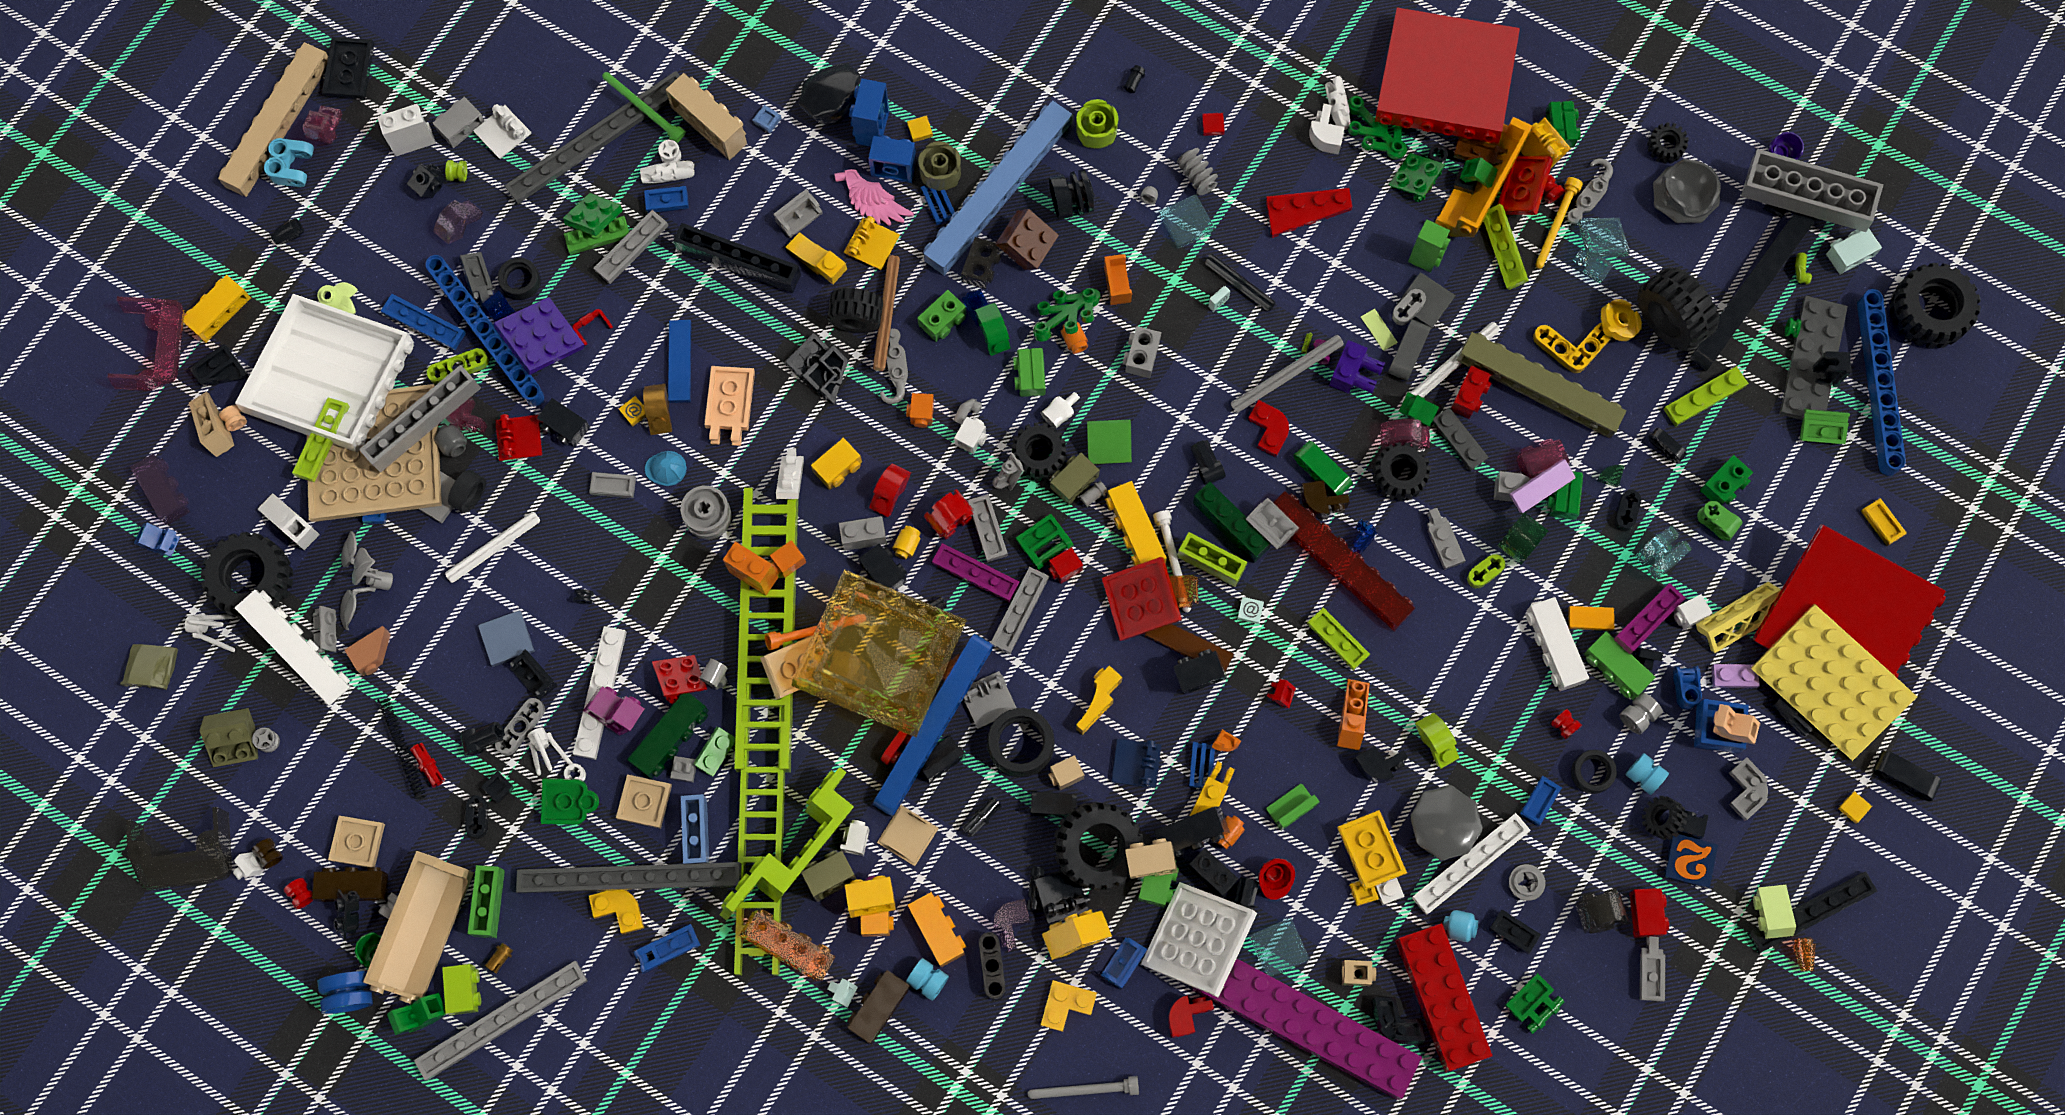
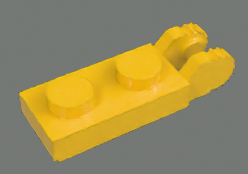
[1189,761,1235,816]

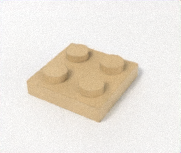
[616,775,672,829]
[328,816,385,867]

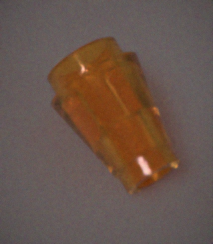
[1792,937,1816,971]

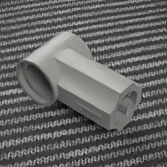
[699,658,728,690]

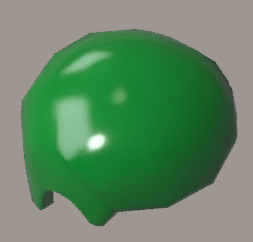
[355,932,382,968]

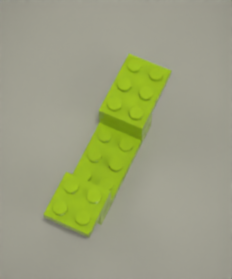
[720,767,854,921]

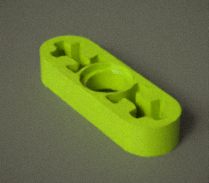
[427,348,489,385]

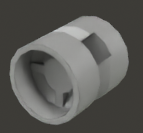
[1619,692,1663,735]

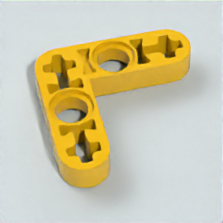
[1533,322,1612,373]

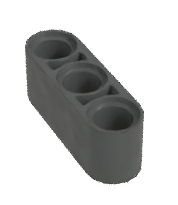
[1388,319,1431,381]

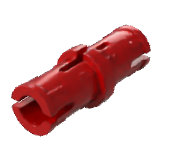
[410,743,445,788]

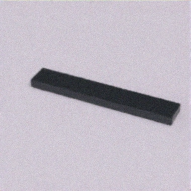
[1747,871,1878,953]

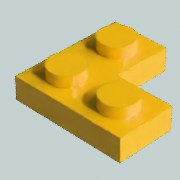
[1041,980,1097,1032]

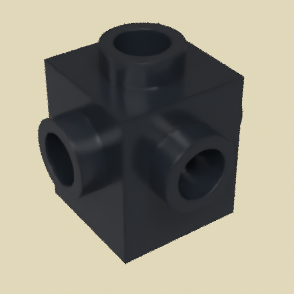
[407,164,446,198]

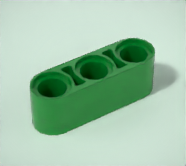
[1293,440,1353,496]

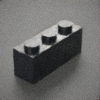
[1154,806,1230,858]

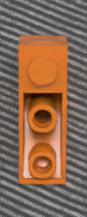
[1337,679,1370,750]

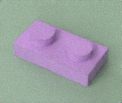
[1711,664,1759,688]

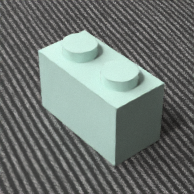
[1826,229,1882,274]

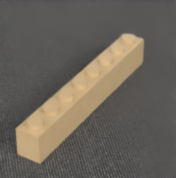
[218,42,328,197]

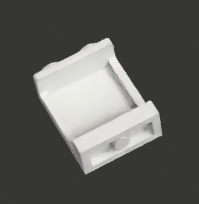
[378,104,436,156]

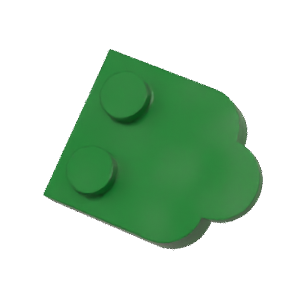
[541,778,599,825]

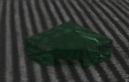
[1597,465,1625,488]

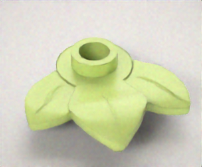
[317,282,358,314]

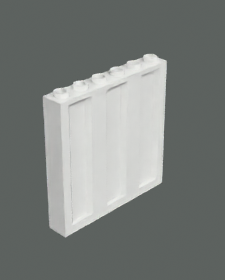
[235,294,414,453]

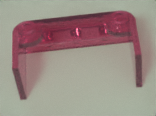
[107,296,185,391]

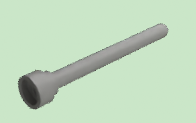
[1028,1076,1139,1099]

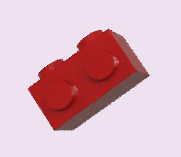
[1451,365,1491,419]

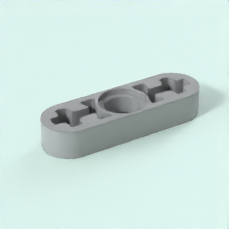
[495,698,545,756]

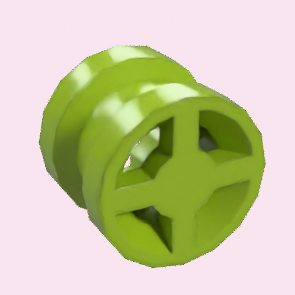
[445,160,467,182]

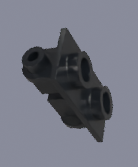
[334,889,360,940]

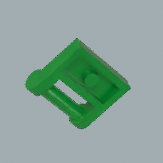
[1016,514,1074,570]

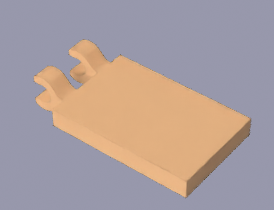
[705,366,755,446]

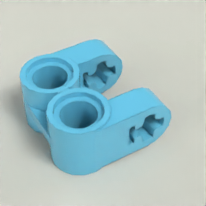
[264,138,314,187]

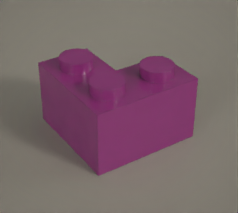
[583,686,645,736]

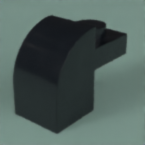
[1353,746,1408,783]

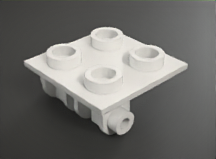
[473,104,532,159]

